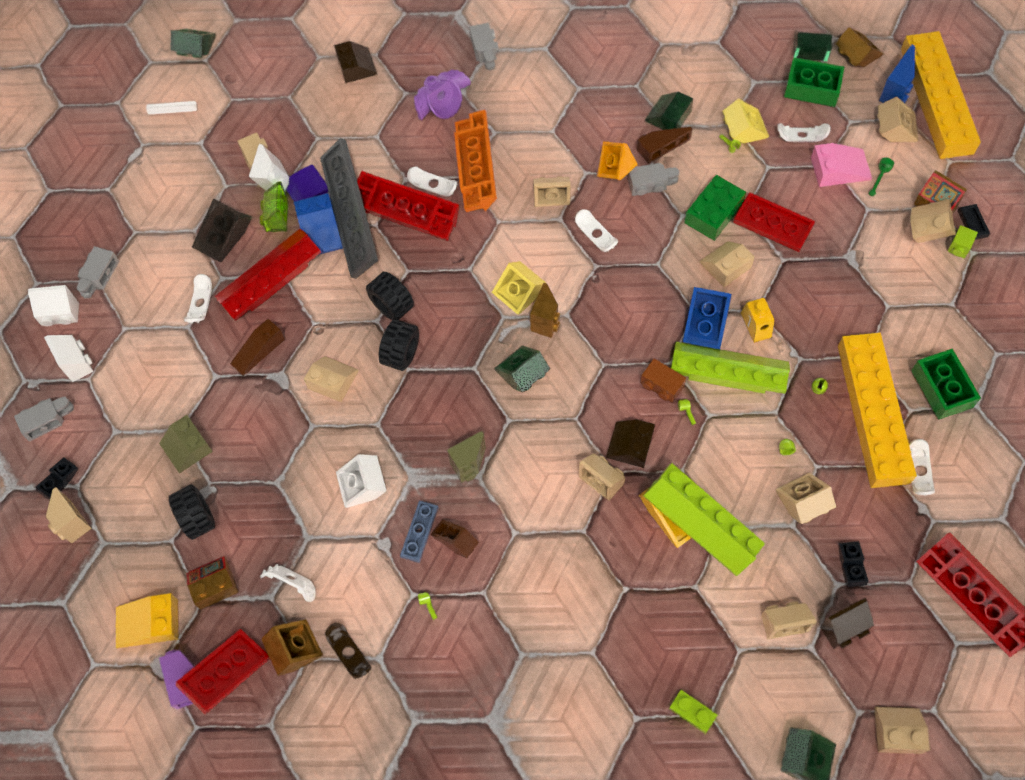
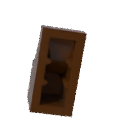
[431,519,479,558]

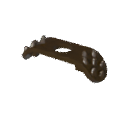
[325,622,372,679]

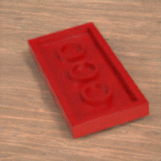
[733,192,816,252]
[175,629,269,715]

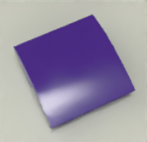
[286,164,329,202]

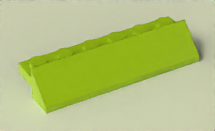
[671,342,790,394]
[643,463,765,576]

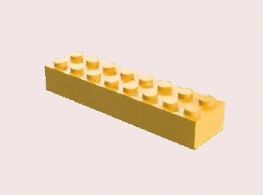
[901,31,981,159]
[838,332,917,488]

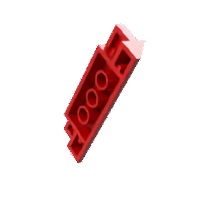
[357,171,459,241]
[215,229,321,321]
[916,532,1025,657]

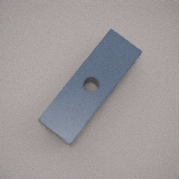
[400,500,439,563]

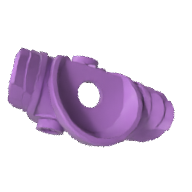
[414,70,471,121]

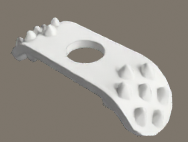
[778,123,830,142]
[407,167,457,197]
[575,209,618,252]
[184,274,212,324]
[909,439,935,496]
[260,564,316,602]

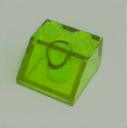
[260,181,289,232]

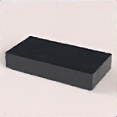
[958,204,990,240]

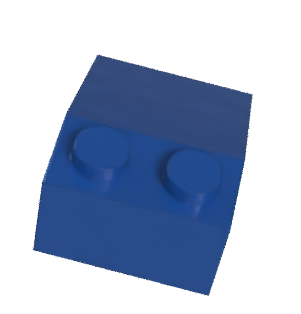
[879,44,915,103]
[294,193,343,254]
[683,287,732,350]

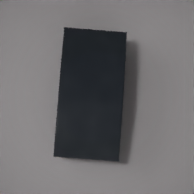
[35,457,78,501]
[838,541,869,587]

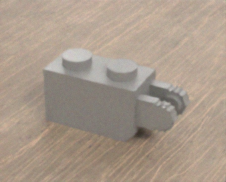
[469,23,499,70]
[627,163,679,196]
[76,246,119,299]
[14,397,74,442]

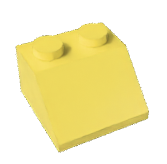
[723,99,769,143]
[492,261,546,315]

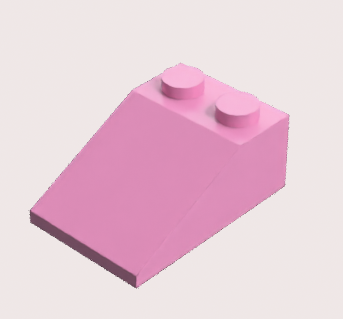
[811,143,872,187]

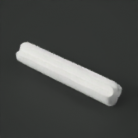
[146,101,197,114]

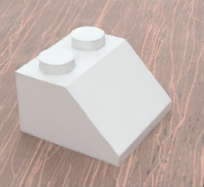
[249,144,289,194]
[28,285,79,326]
[44,335,93,382]
[336,454,386,508]

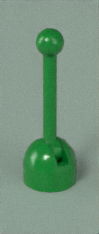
[869,157,895,196]

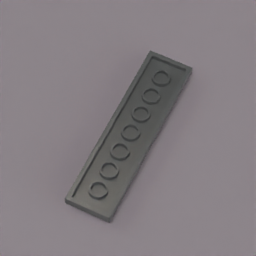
[320,138,378,279]

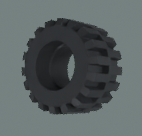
[366,271,414,320]
[379,319,419,371]
[169,484,215,540]

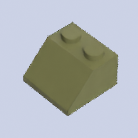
[159,415,213,474]
[447,431,486,483]

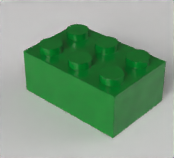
[784,57,845,107]
[684,175,747,241]
[911,348,981,420]

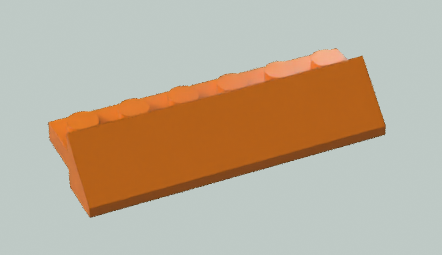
[454,110,497,212]

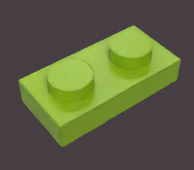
[669,690,718,734]

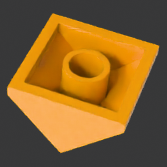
[597,141,638,180]

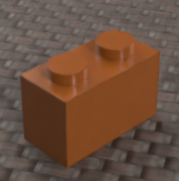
[640,358,687,403]

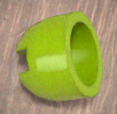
[811,378,828,394]
[779,439,796,455]

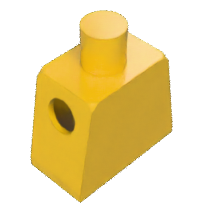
[741,298,774,343]

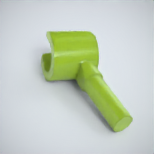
[719,134,741,153]
[678,399,696,425]
[418,592,438,620]

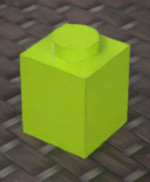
[947,225,978,259]

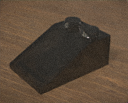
[192,198,252,262]

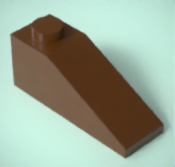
[636,127,693,164]
[230,319,285,376]

